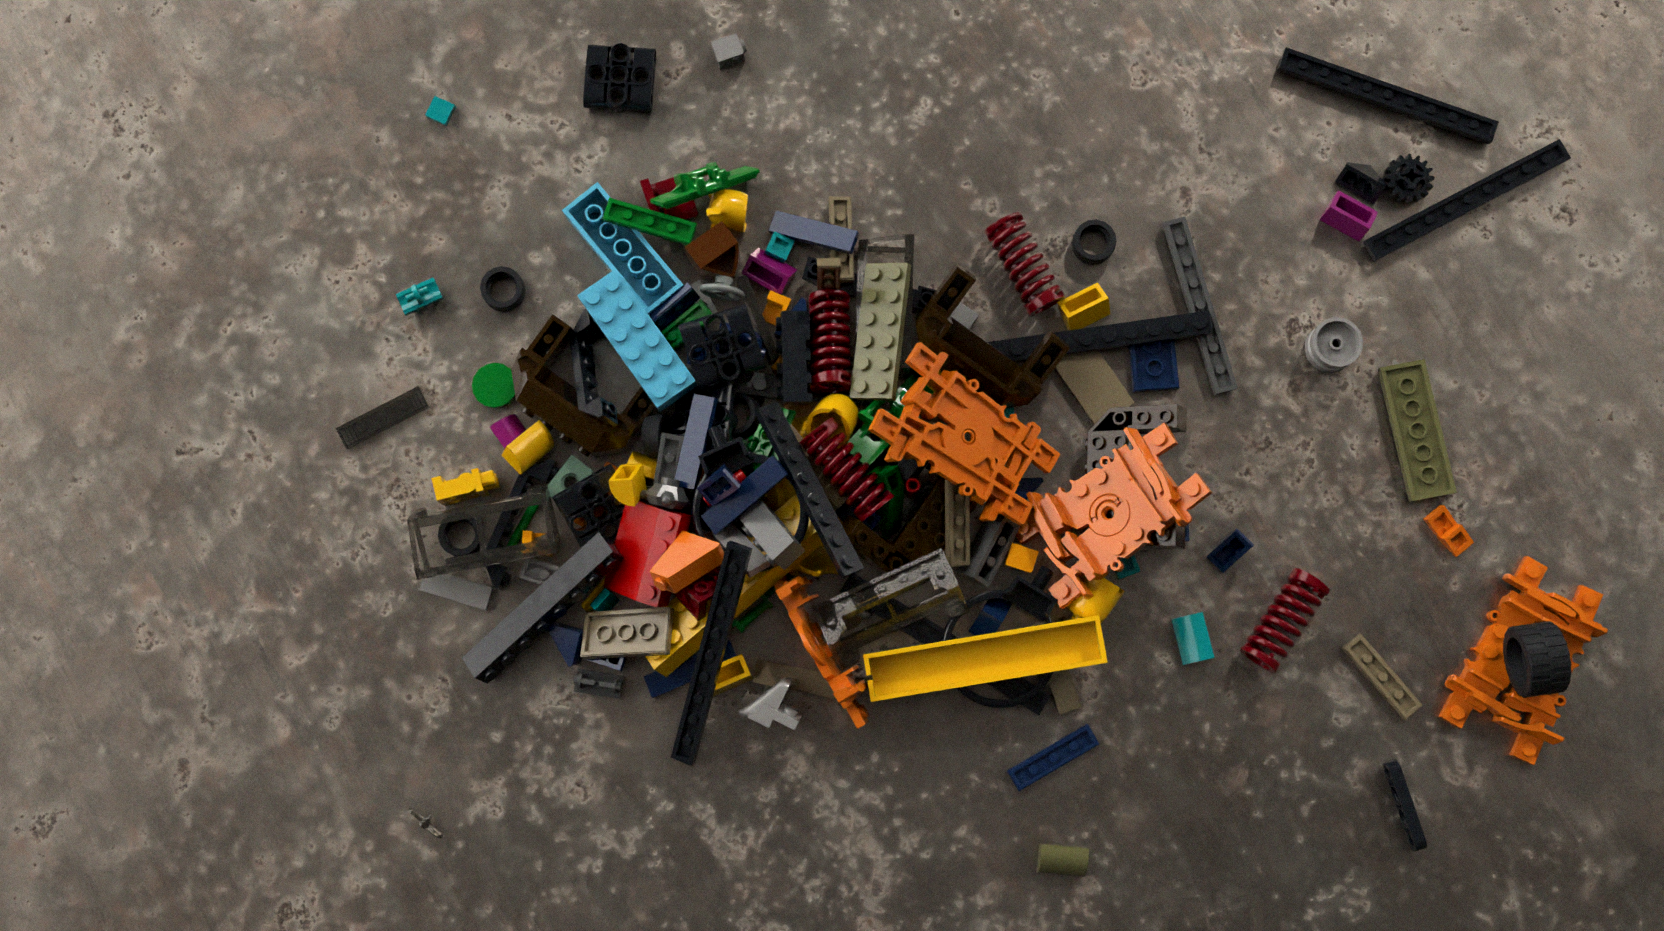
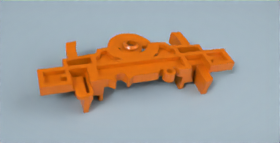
[774,575,869,729]

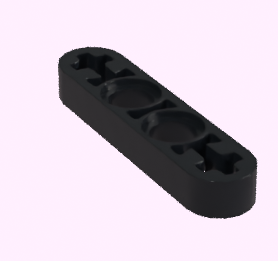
[1383,759,1427,852]

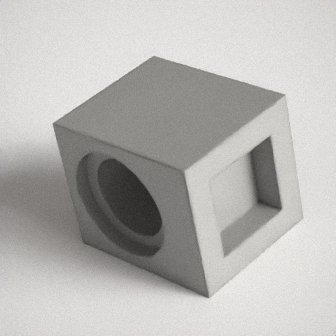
[711,33,747,70]

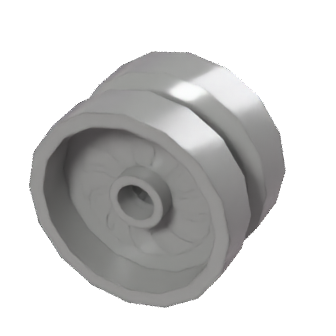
[1305,317,1363,373]

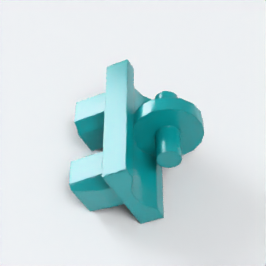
[396,277,444,316]

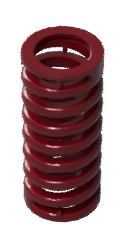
[984,212,1065,317]
[809,289,851,395]
[799,417,894,522]
[1239,568,1330,673]

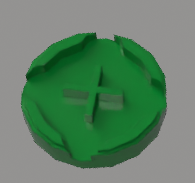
[472,363,516,408]

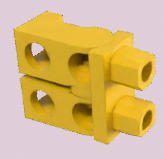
[431,468,500,506]

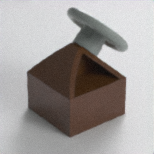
[685,221,745,301]

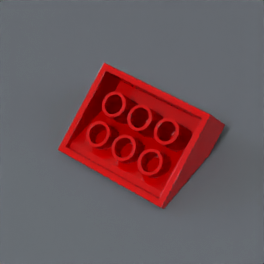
[603,500,692,608]

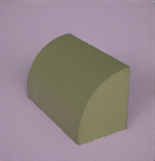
[1037,844,1089,876]

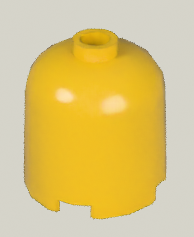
[805,393,859,450]
[1067,576,1125,623]

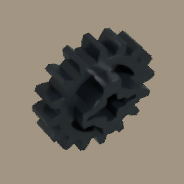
[1383,154,1435,204]

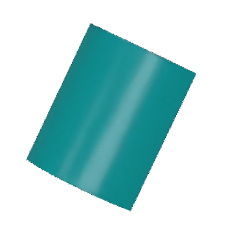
[1171,612,1215,665]

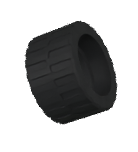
[1503,621,1572,698]

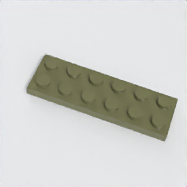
[850,263,911,401]
[1378,359,1457,502]

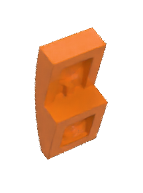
[1423,505,1474,557]

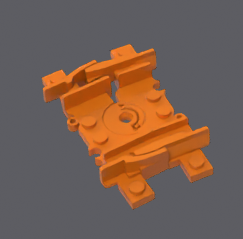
[868,342,1061,526]
[1016,423,1212,609]
[1438,556,1608,765]

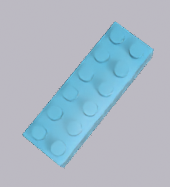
[562,182,684,315]
[577,269,698,412]

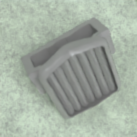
[738,677,803,730]

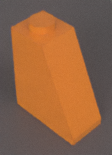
[649,531,724,593]

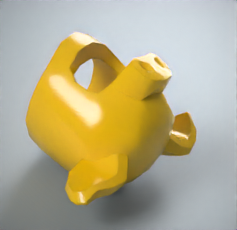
[706,189,748,233]

